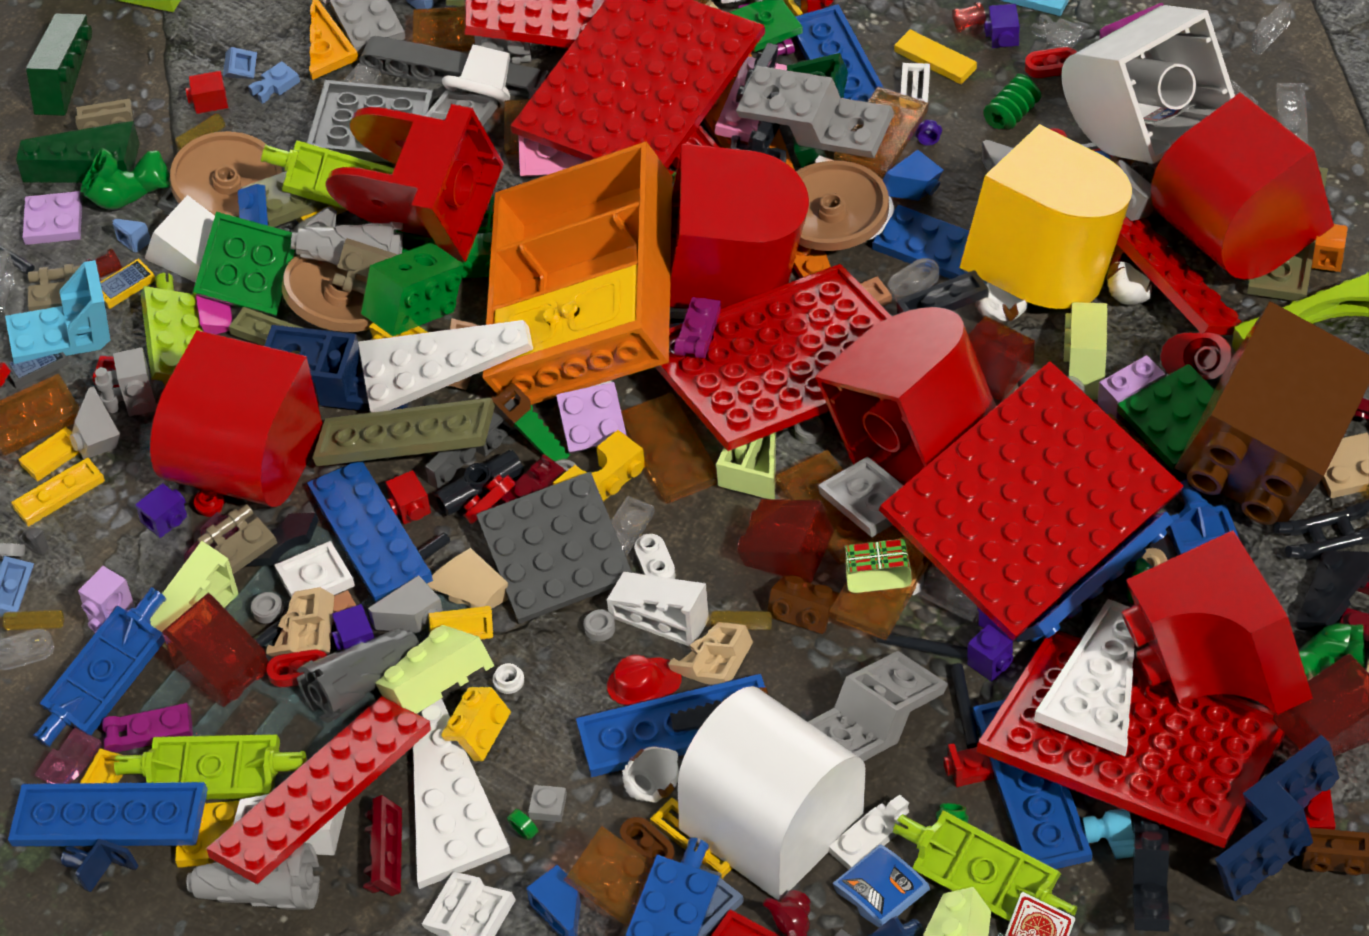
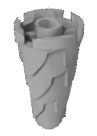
[291,222,404,266]
[187,843,320,910]

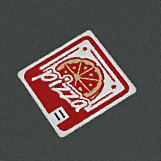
[1005,892,1075,936]

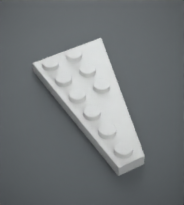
[358,320,533,412]
[1034,599,1134,756]
[413,698,510,889]

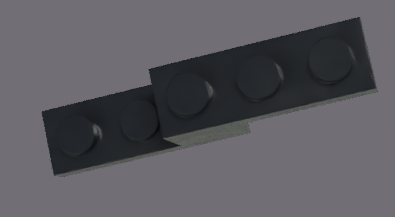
[736,43,781,154]
[896,270,989,314]
[1132,813,1170,932]

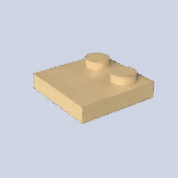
[1321,432,1369,499]

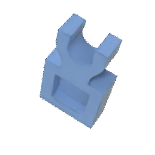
[248,61,300,104]

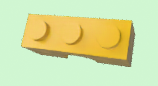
[553,430,645,501]

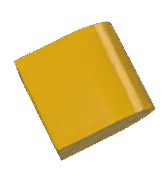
[959,124,1132,309]

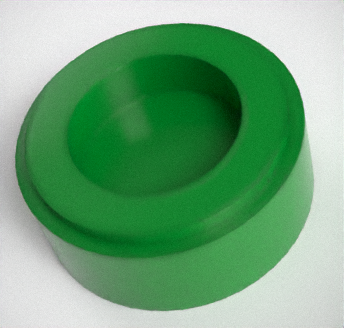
[507,808,539,840]

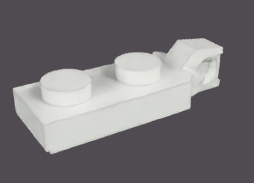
[829,795,909,870]

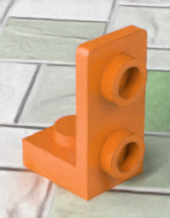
[1312,224,1348,272]

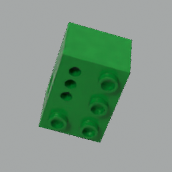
[361,242,464,336]

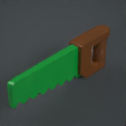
[491,383,570,461]

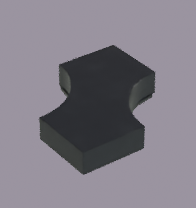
[246,513,319,566]

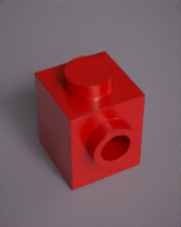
[185,70,228,114]
[386,470,431,525]

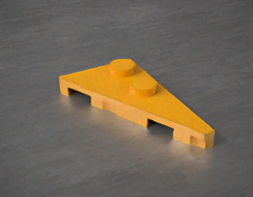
[309,0,359,80]

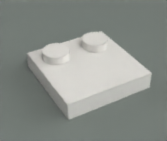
[275,541,355,598]

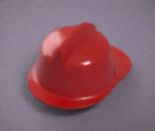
[1160,333,1232,380]
[607,654,682,706]

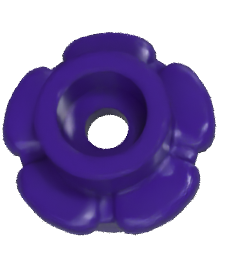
[915,120,942,145]

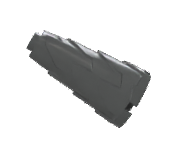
[297,629,419,723]

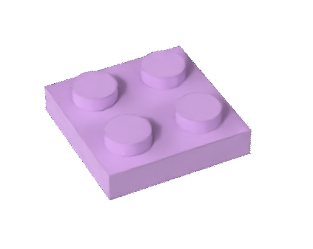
[23,191,82,245]
[556,382,627,453]

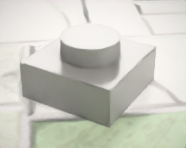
[528,785,567,822]

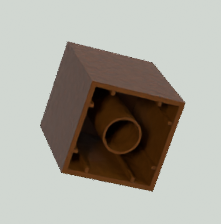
[1175,301,1369,525]

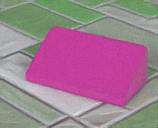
[194,284,233,335]

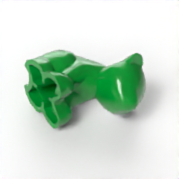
[81,148,171,210]
[1299,623,1365,692]

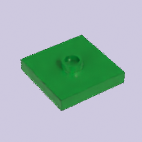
[730,0,803,52]

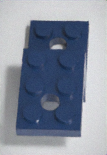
[265,325,409,411]
[1215,735,1340,901]

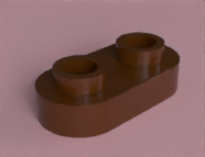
[620,817,675,871]

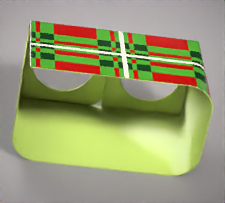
[845,539,912,593]

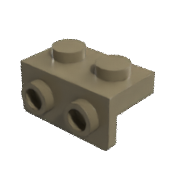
[75,98,134,130]

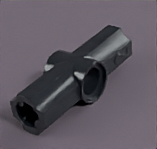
[434,450,524,516]

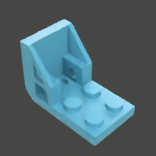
[5,260,111,364]

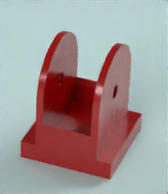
[325,104,504,263]

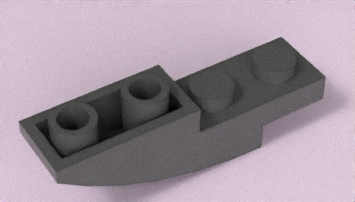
[425,398,517,490]

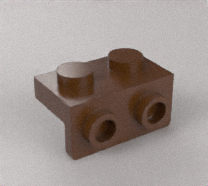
[767,575,842,634]
[1302,827,1369,875]

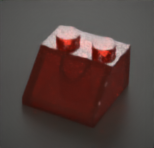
[968,316,1035,401]

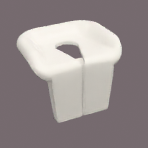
[442,44,510,104]

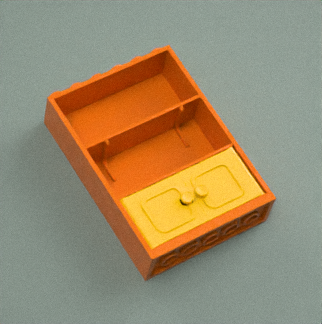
[483,141,673,405]

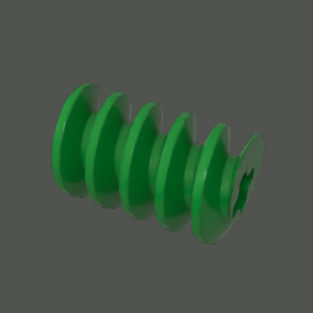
[983,74,1041,130]

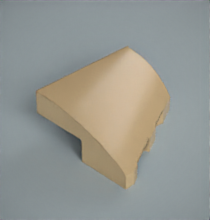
[427,548,508,609]
[266,587,334,657]
[668,622,753,685]

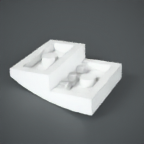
[422,871,516,936]

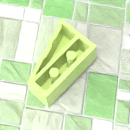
[1064,302,1107,400]
[716,432,776,501]
[150,541,239,655]
[375,625,494,714]
[923,887,991,936]

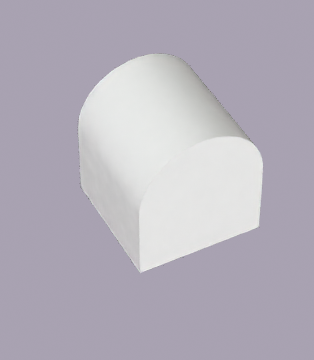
[1062,5,1235,164]
[678,686,865,901]

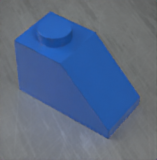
[882,150,943,201]
[527,864,581,936]

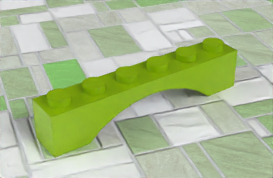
[1232,272,1369,351]

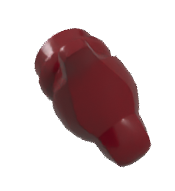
[763,890,811,936]

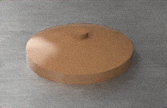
[170,131,282,218]
[796,161,889,251]
[282,255,373,332]

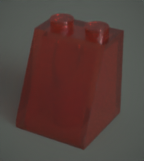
[737,499,834,584]
[162,592,268,708]
[1273,654,1369,756]

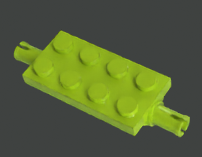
[261,140,394,210]
[140,273,204,386]
[114,734,307,799]
[893,810,1077,922]

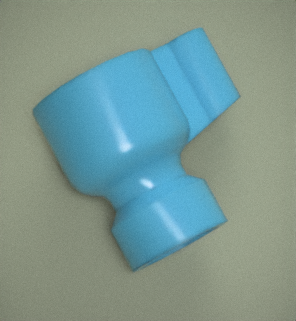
[1082,809,1134,859]

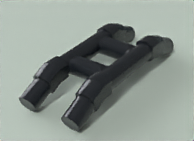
[1273,499,1369,559]

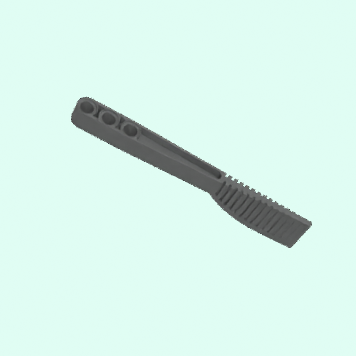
[360,36,549,100]

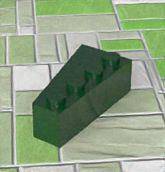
[26,13,92,116]
[787,53,848,168]
[16,121,140,183]

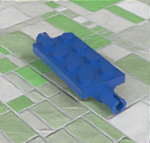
[1167,479,1240,556]
[33,587,167,747]
[625,838,720,936]

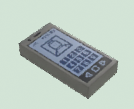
[5,352,69,389]

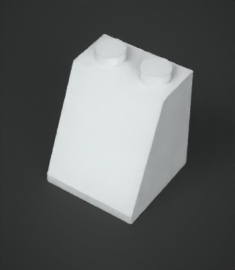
[145,195,215,282]

